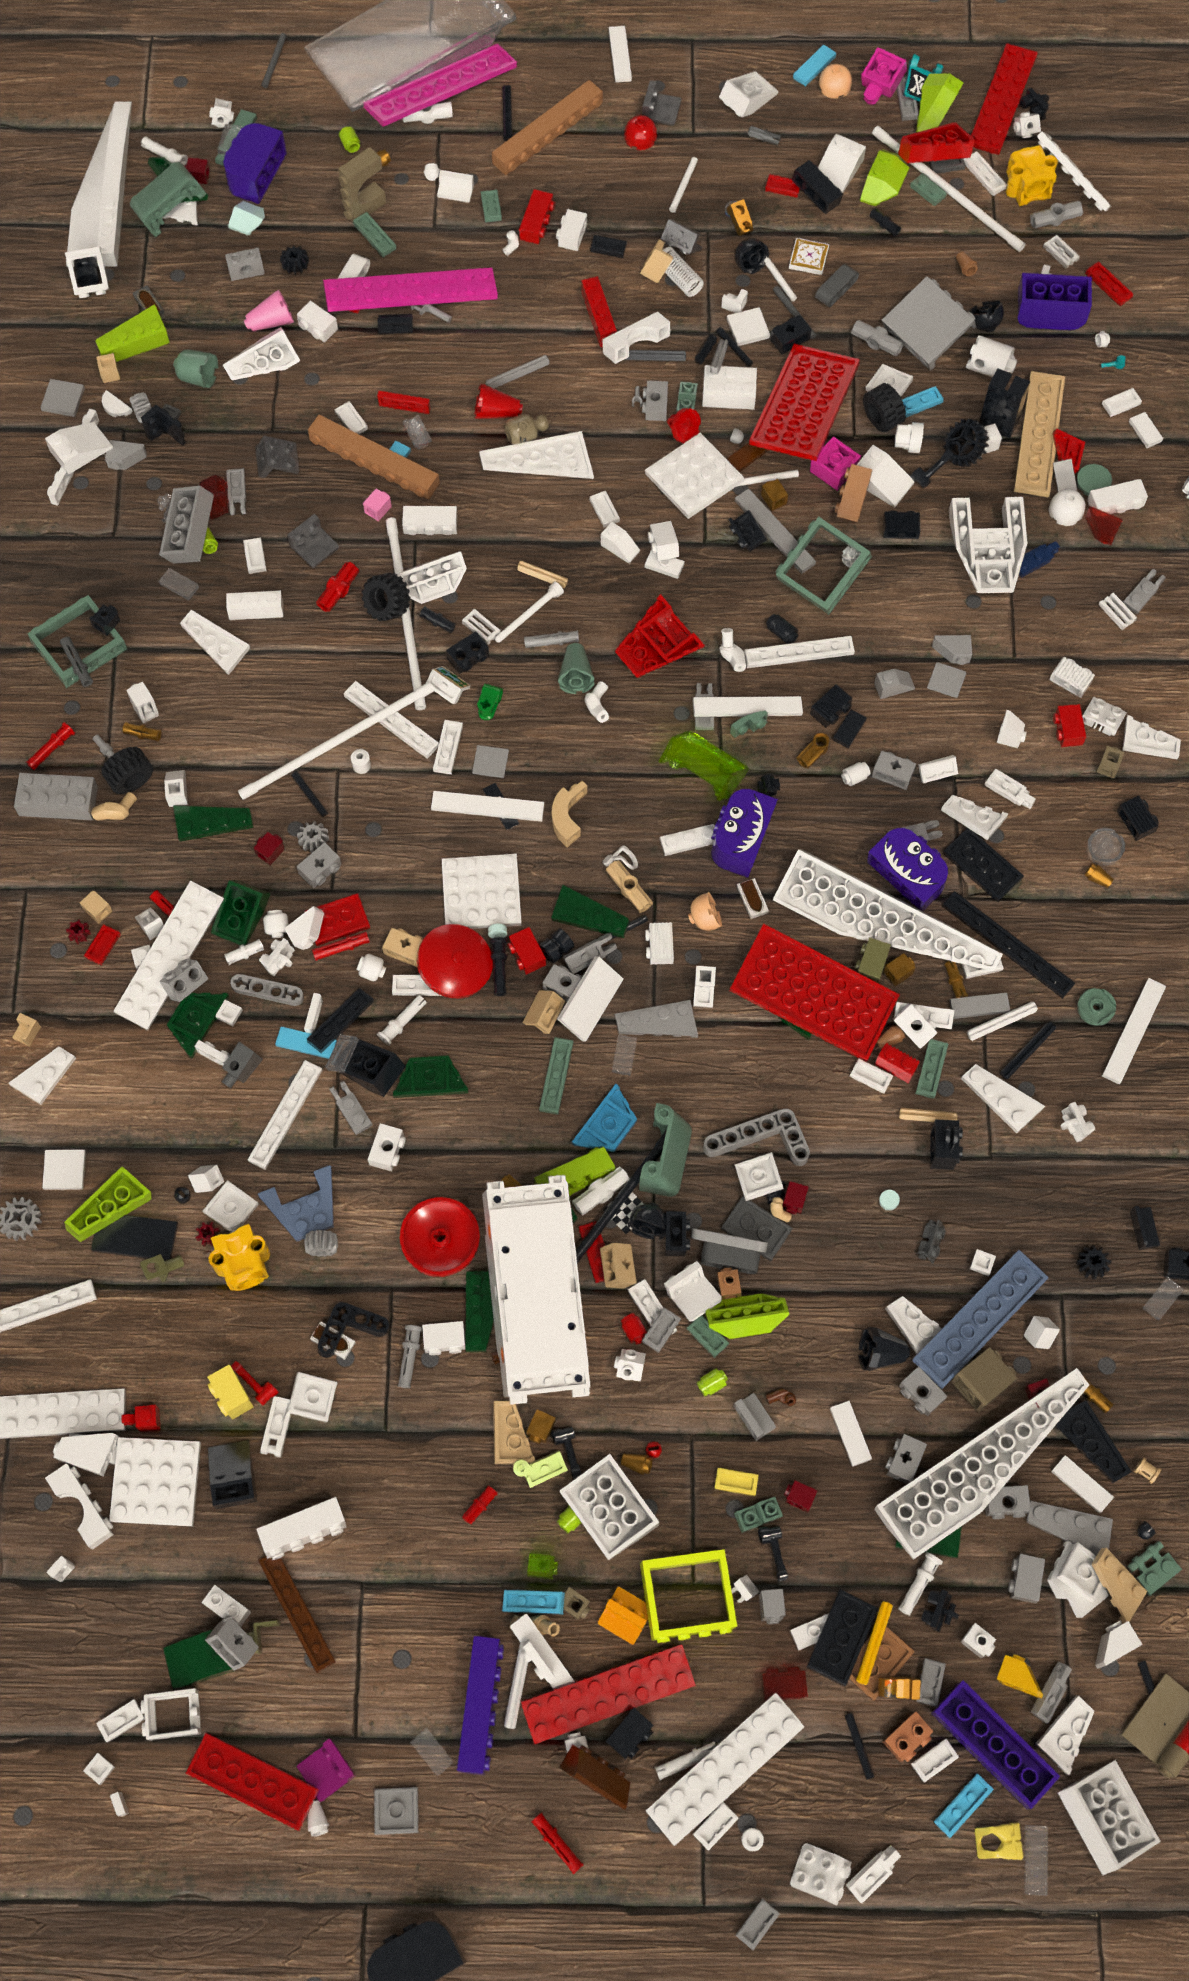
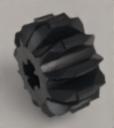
[280,245,309,275]
[1076,1245,1111,1280]

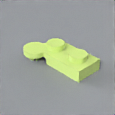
[513,1450,568,1488]

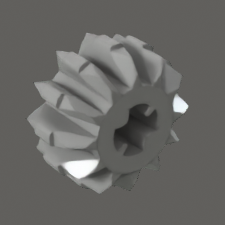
[130,392,152,423]
[297,821,329,853]
[304,1230,338,1257]

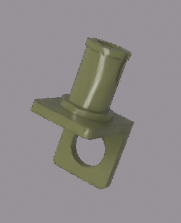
[140,1254,184,1282]
[246,1620,281,1654]

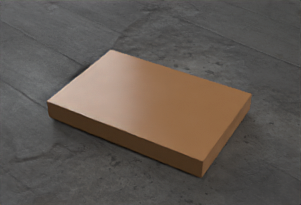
[849,1626,915,1701]

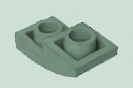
[676,382,698,413]
[730,710,768,738]
[734,1497,783,1533]

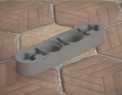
[230,974,304,1006]
[690,1228,768,1253]

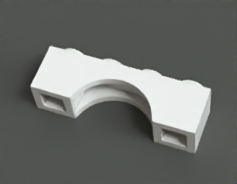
[603,312,670,364]
[45,1463,114,1550]

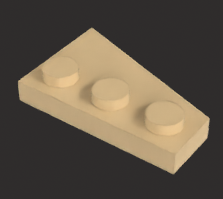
[493,1401,536,1464]
[1092,1548,1147,1624]

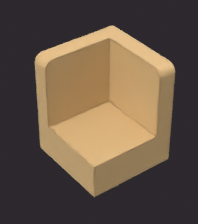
[96,353,120,383]
[80,891,112,924]
[13,1013,41,1047]

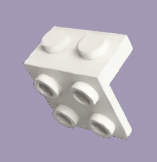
[664,1261,722,1321]
[790,1843,852,1905]

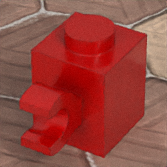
[121,1405,161,1432]

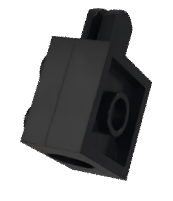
[930,1119,963,1170]

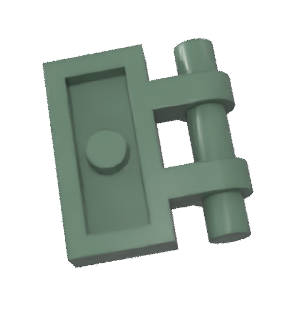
[1127,1541,1182,1596]

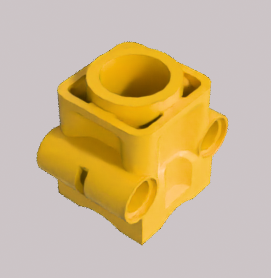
[1005,146,1058,206]
[208,1224,270,1291]

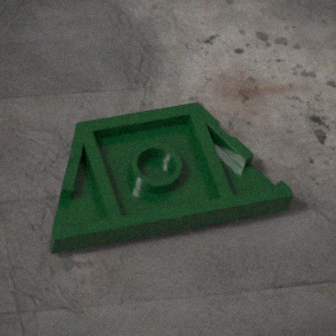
[167,993,229,1059]
[393,1055,469,1098]

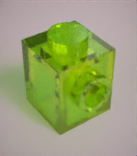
[527,1553,558,1580]

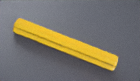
[856,1601,893,1685]

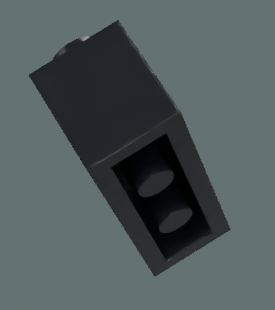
[792,160,843,214]

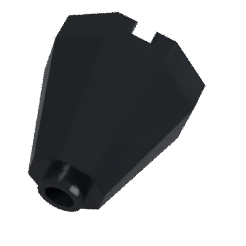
[859,1327,910,1371]

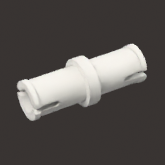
[224,939,264,965]

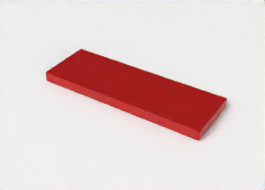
[185,1733,320,1831]

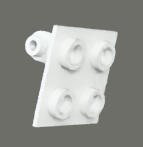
[1083,697,1127,736]

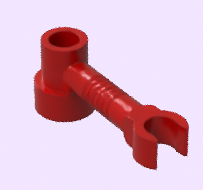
[231,1361,280,1406]

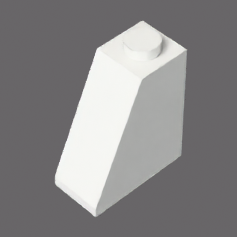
[53,1433,119,1477]

